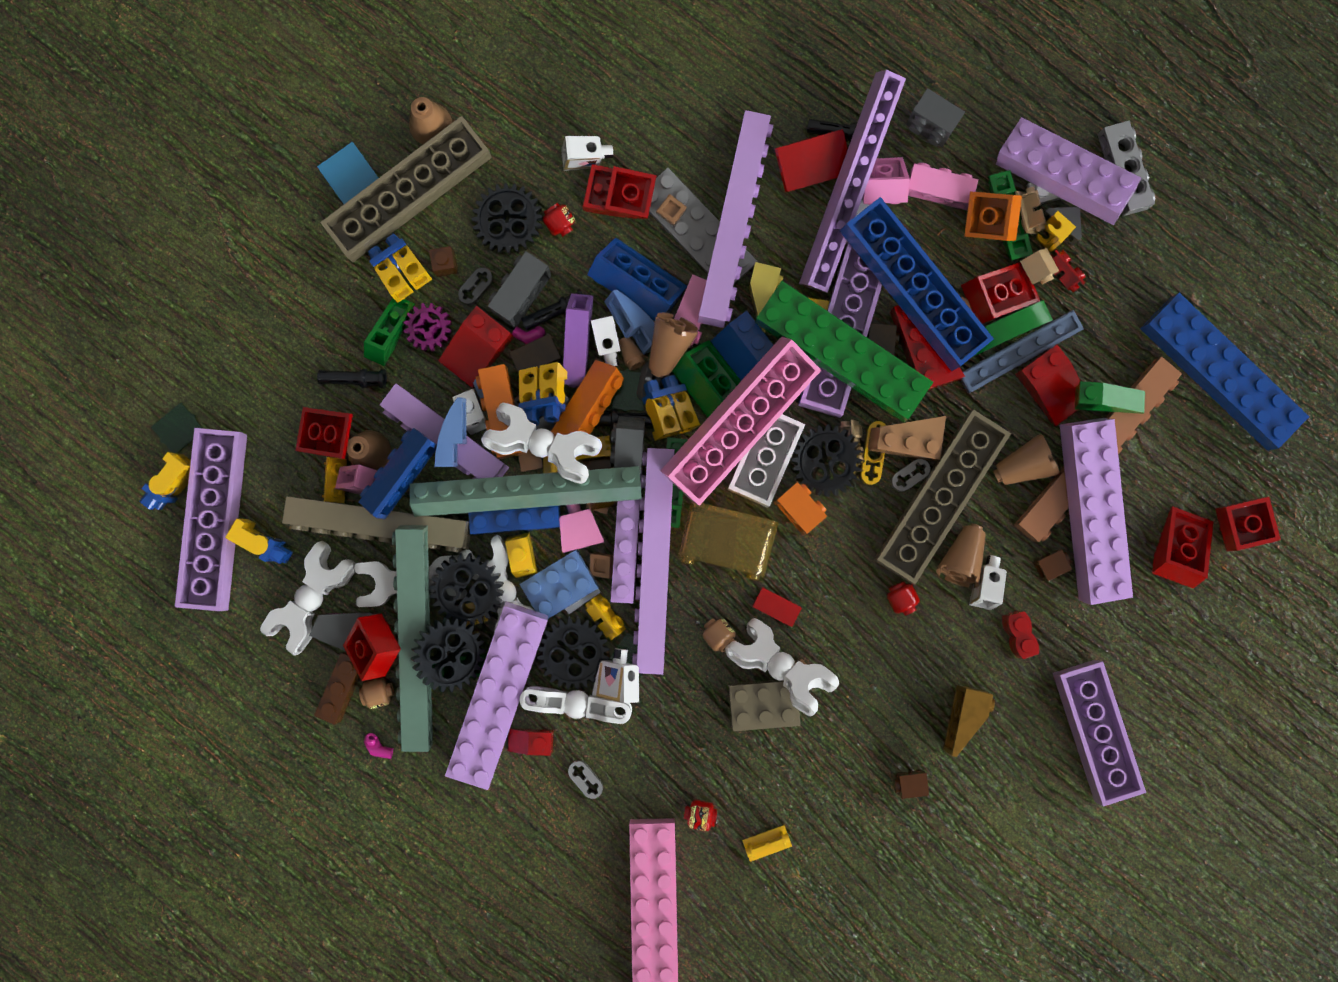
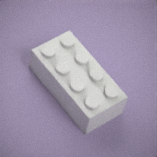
[727,414,805,508]

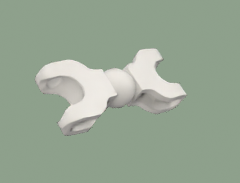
[481,403,602,484]
[460,535,544,634]
[260,541,356,655]
[354,555,467,607]
[725,618,839,716]
[519,686,632,724]

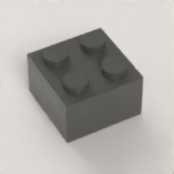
[906,88,965,147]
[610,416,646,474]

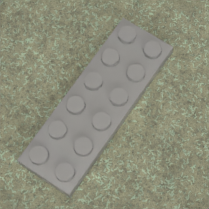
[649,168,758,286]

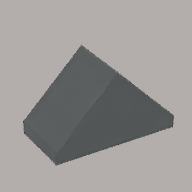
[1044,207,1082,246]

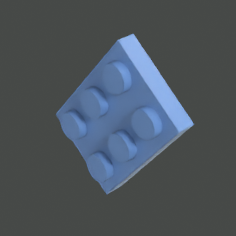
[519,550,600,619]

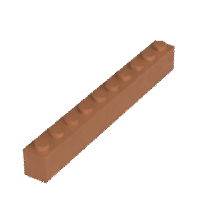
[1014,356,1182,542]

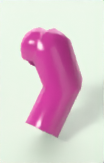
[512,326,545,344]
[364,733,394,759]

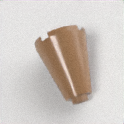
[409,97,452,145]
[648,312,698,378]
[347,430,392,470]
[993,434,1060,485]
[936,523,986,588]

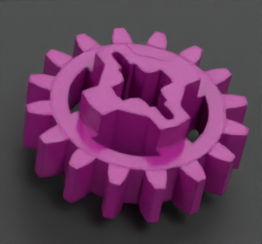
[404,303,452,352]

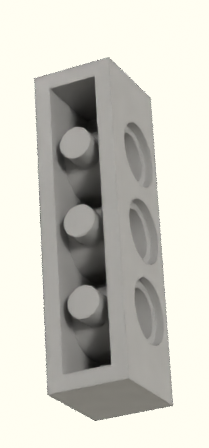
[1097,120,1155,217]

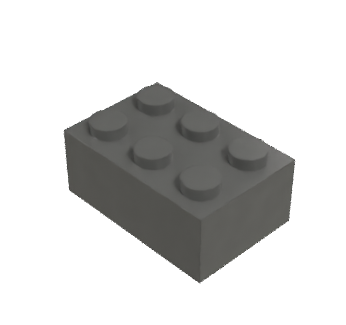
[488,251,552,329]

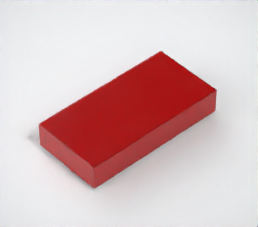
[752,587,802,627]

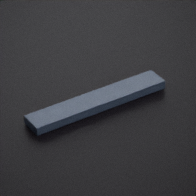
[961,310,1084,393]

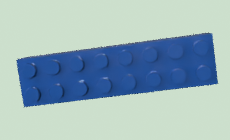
[840,197,994,371]
[1140,292,1309,451]

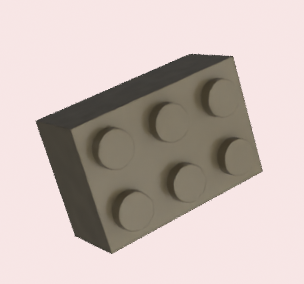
[728,680,801,731]

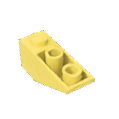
[749,262,784,334]

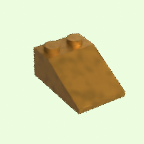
[943,685,995,757]

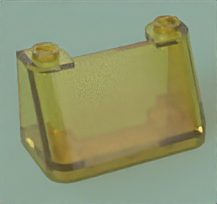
[677,502,778,581]

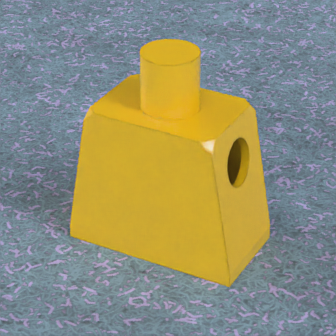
[505,532,538,578]

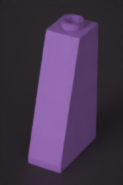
[563,293,593,388]

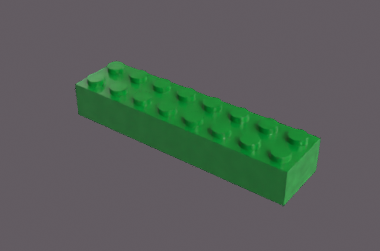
[755,281,933,423]

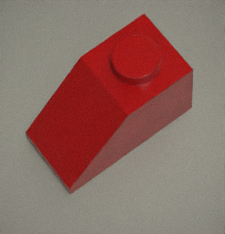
[508,728,554,756]

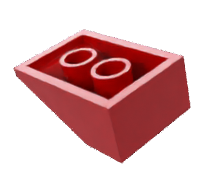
[961,262,1040,324]
[438,306,514,389]
[1015,344,1080,427]
[295,407,353,459]
[1152,506,1213,588]

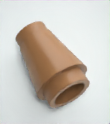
[619,337,645,370]

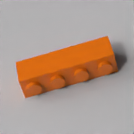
[551,360,624,436]
[476,364,526,459]

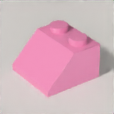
[862,157,910,205]

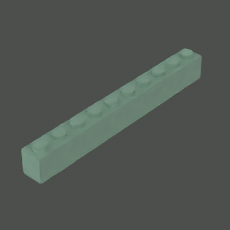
[410,466,642,517]
[392,525,433,752]

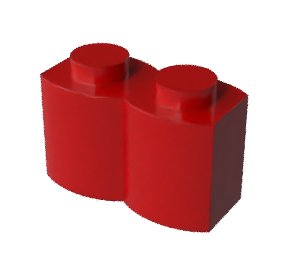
[1002,610,1039,659]

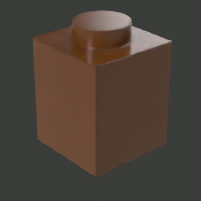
[429,246,458,277]
[1032,549,1072,581]
[893,770,929,799]

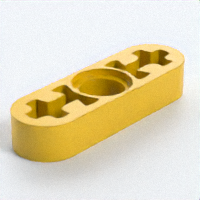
[860,421,886,485]

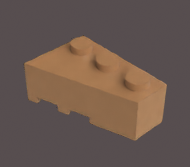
[868,416,946,461]

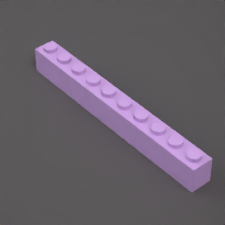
[799,70,906,293]
[698,110,773,328]
[632,448,675,675]

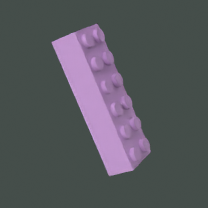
[996,117,1141,225]
[380,384,509,479]
[1053,660,1146,806]

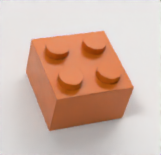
[965,191,1022,241]
[774,482,827,535]

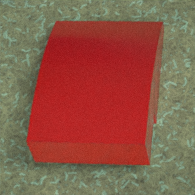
[774,129,848,192]
[583,164,657,219]

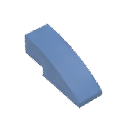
[604,290,655,354]
[435,397,467,467]

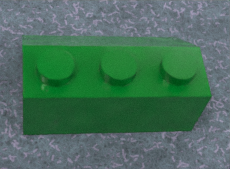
[672,340,741,417]

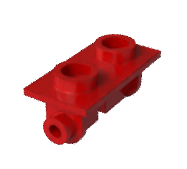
[1051,249,1086,292]

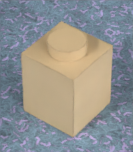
[1020,248,1059,285]

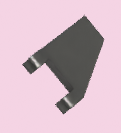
[309,612,375,651]

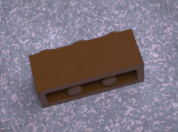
[314,652,360,725]

